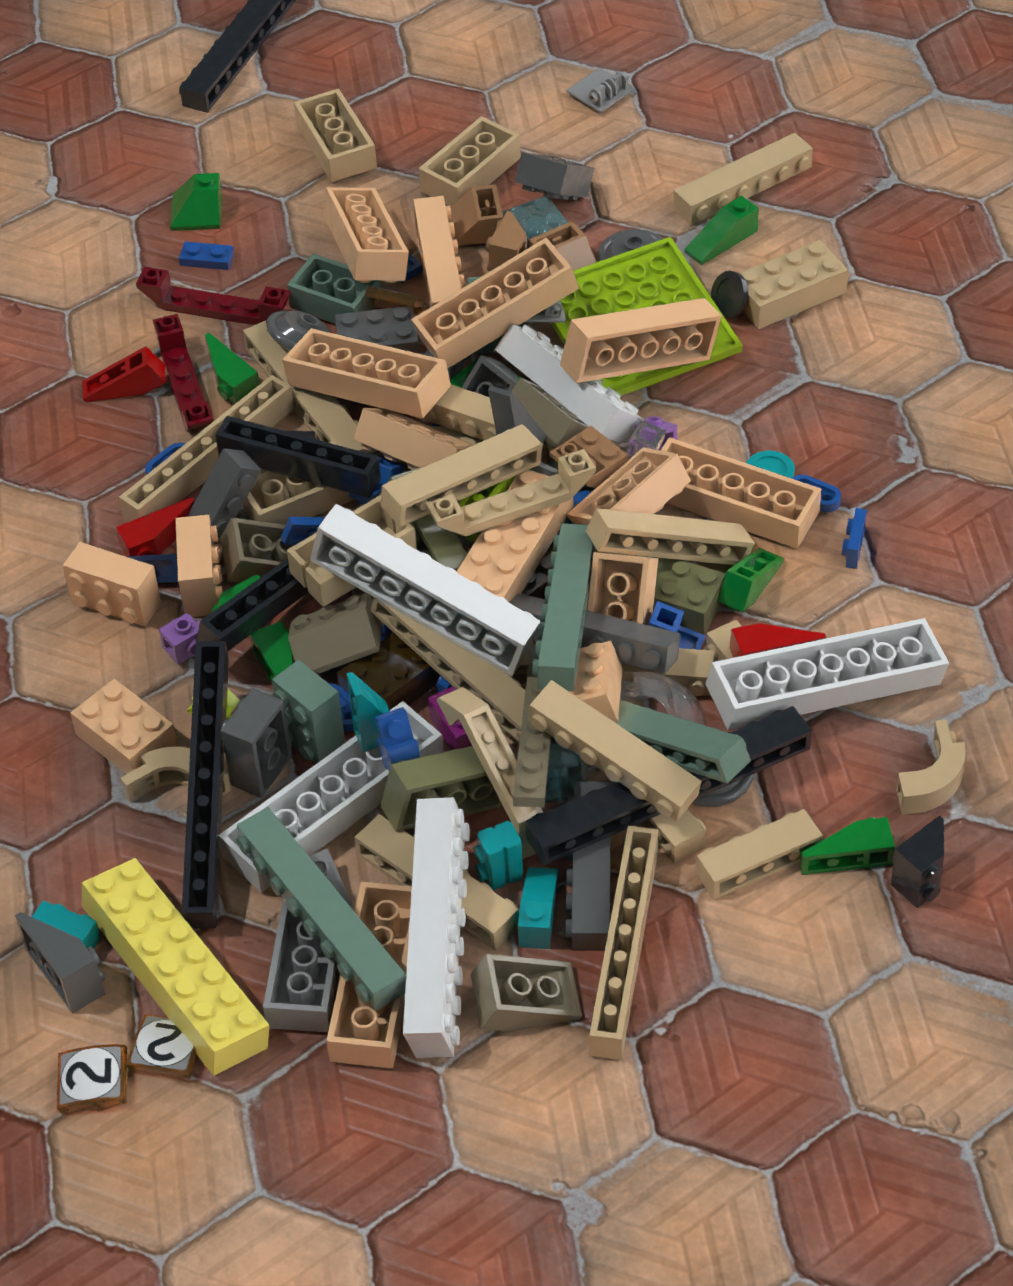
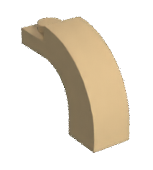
[896,720,966,815]
[120,747,231,803]

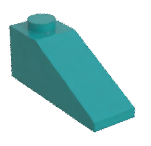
[346,672,390,752]
[518,867,559,949]

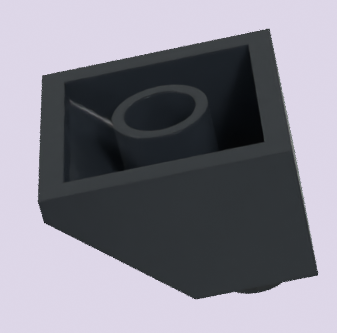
[891,816,944,908]

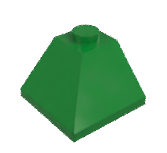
[170,173,223,231]

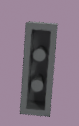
[188,448,261,537]

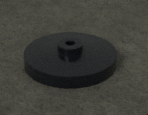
[711,271,748,318]

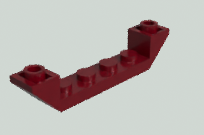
[136,267,291,325]
[153,314,214,430]

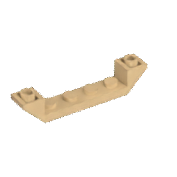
[426,449,596,536]
[436,687,543,860]

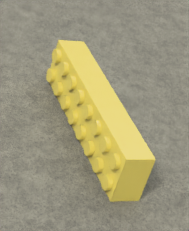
[82,858,269,1076]

